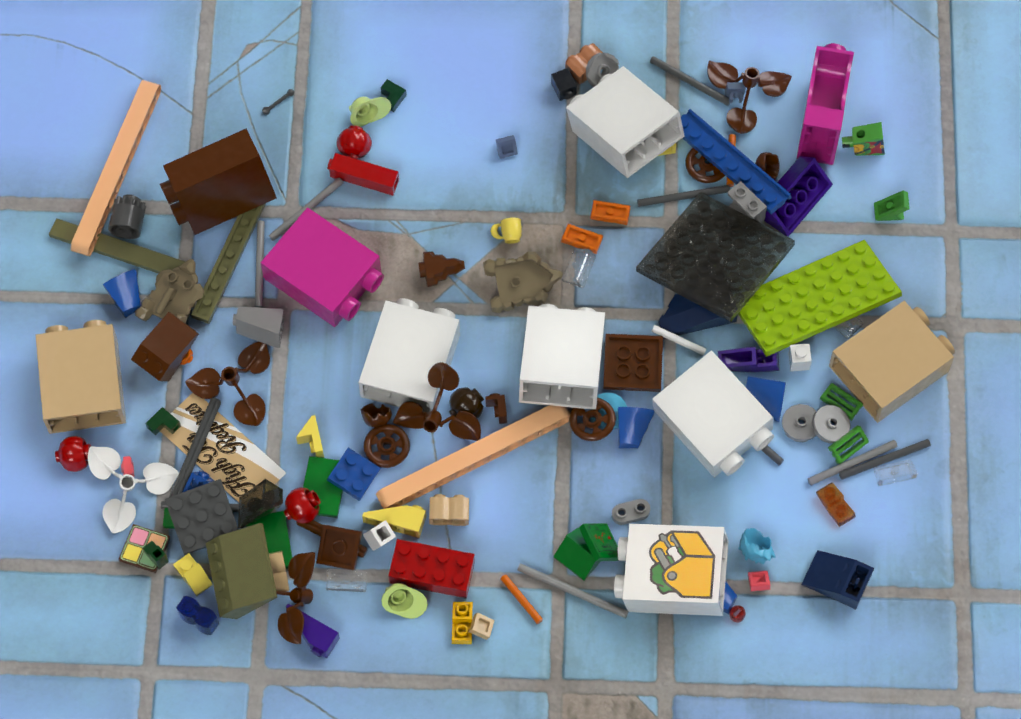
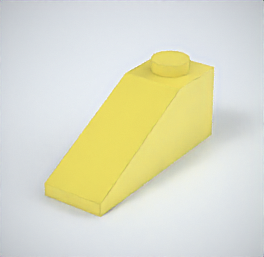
[362,505,426,538]

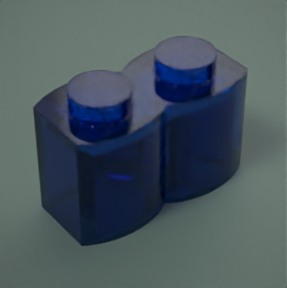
[176,596,219,635]

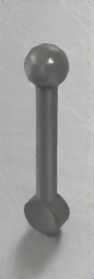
[262,89,294,115]

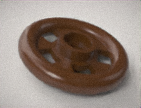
[685,148,725,183]
[569,398,616,441]
[364,424,410,468]

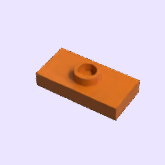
[590,200,631,225]
[561,224,603,254]

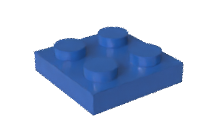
[327,447,381,501]

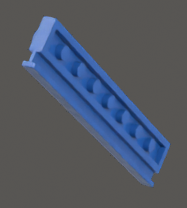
[681,109,791,214]

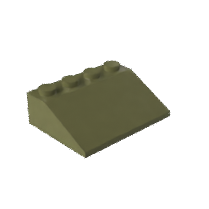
[205,523,278,619]

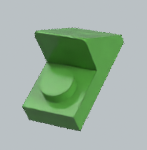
[874,190,910,221]

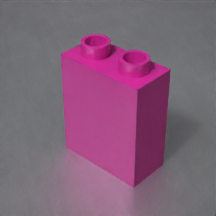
[260,207,384,327]

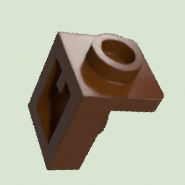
[485,393,507,424]

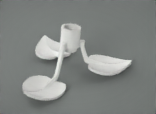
[88,446,179,534]

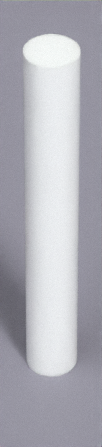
[651,325,706,356]

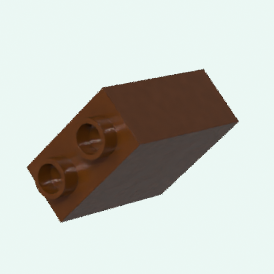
[160,128,277,235]

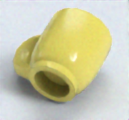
[490,218,522,244]

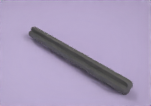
[169,397,221,497]

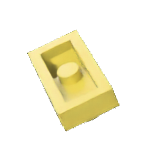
[296,415,324,458]
[173,553,213,596]

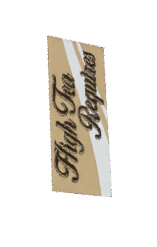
[160,393,286,510]

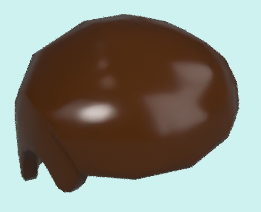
[755,152,779,180]
[361,403,392,427]

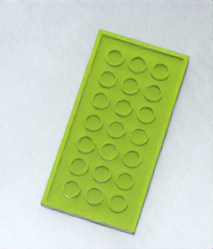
[733,239,902,357]

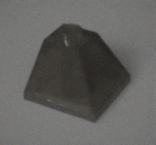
[238,479,283,529]

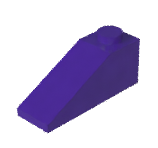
[286,604,340,658]

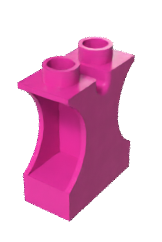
[796,43,854,165]

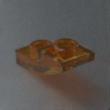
[816,482,856,527]

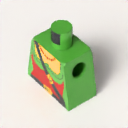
[842,122,885,156]

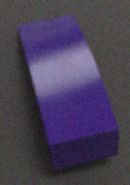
[718,347,780,372]

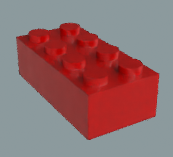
[388,539,475,598]

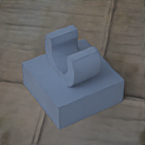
[725,82,746,103]
[496,135,518,159]

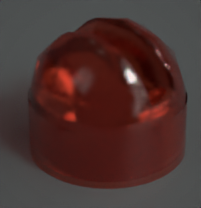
[729,605,746,622]

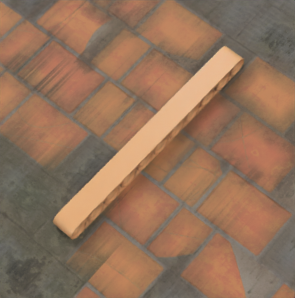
[71,80,161,256]
[376,405,570,509]

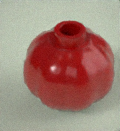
[336,126,372,159]
[55,436,91,472]
[284,487,321,524]

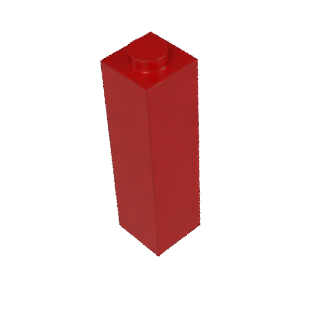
[327,153,399,196]

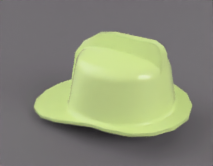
[349,97,391,127]
[381,583,428,619]

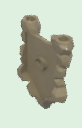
[483,252,563,313]
[135,259,204,323]

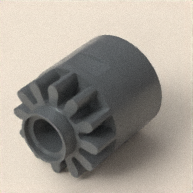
[108,195,146,239]

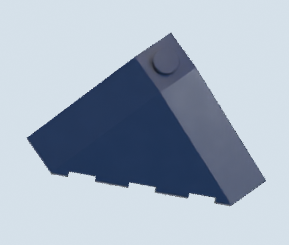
[658,254,738,339]

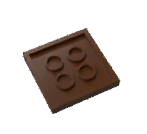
[603,334,663,392]

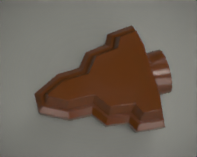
[418,252,465,287]

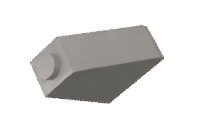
[233,307,284,348]

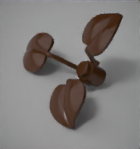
[707,61,792,134]
[185,341,270,426]
[393,362,481,441]
[276,552,315,644]

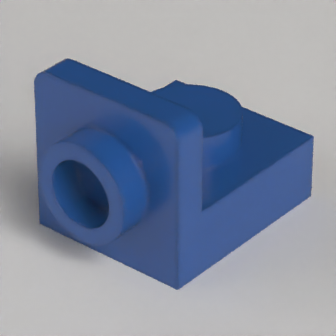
[182,470,214,493]

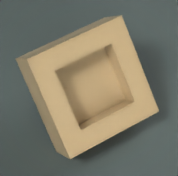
[469,612,495,640]

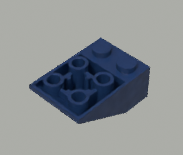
[801,550,874,610]

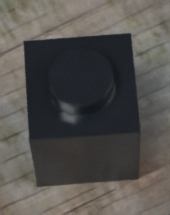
[551,68,577,101]

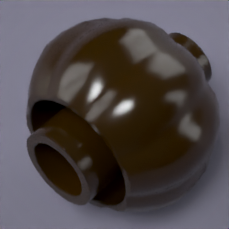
[449,387,484,419]

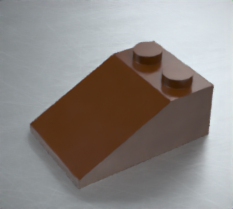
[131,312,199,381]

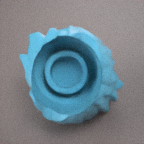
[738,528,776,564]

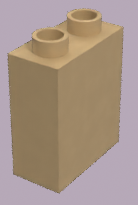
[829,300,955,423]
[35,320,126,434]

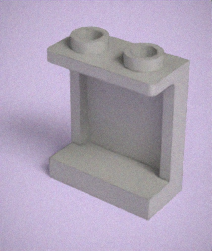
[724,181,767,237]

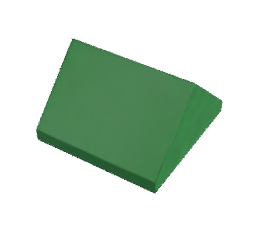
[554,528,601,581]

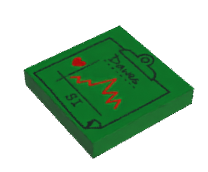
[579,523,619,561]

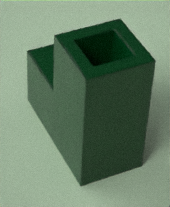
[381,79,407,112]
[145,407,181,435]
[143,541,169,570]

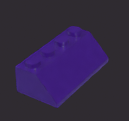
[764,156,833,237]

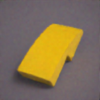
[452,602,473,644]

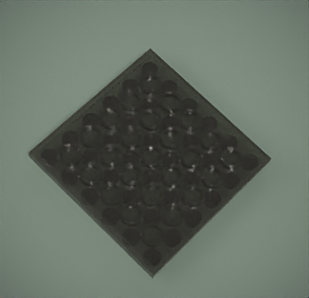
[636,192,795,322]

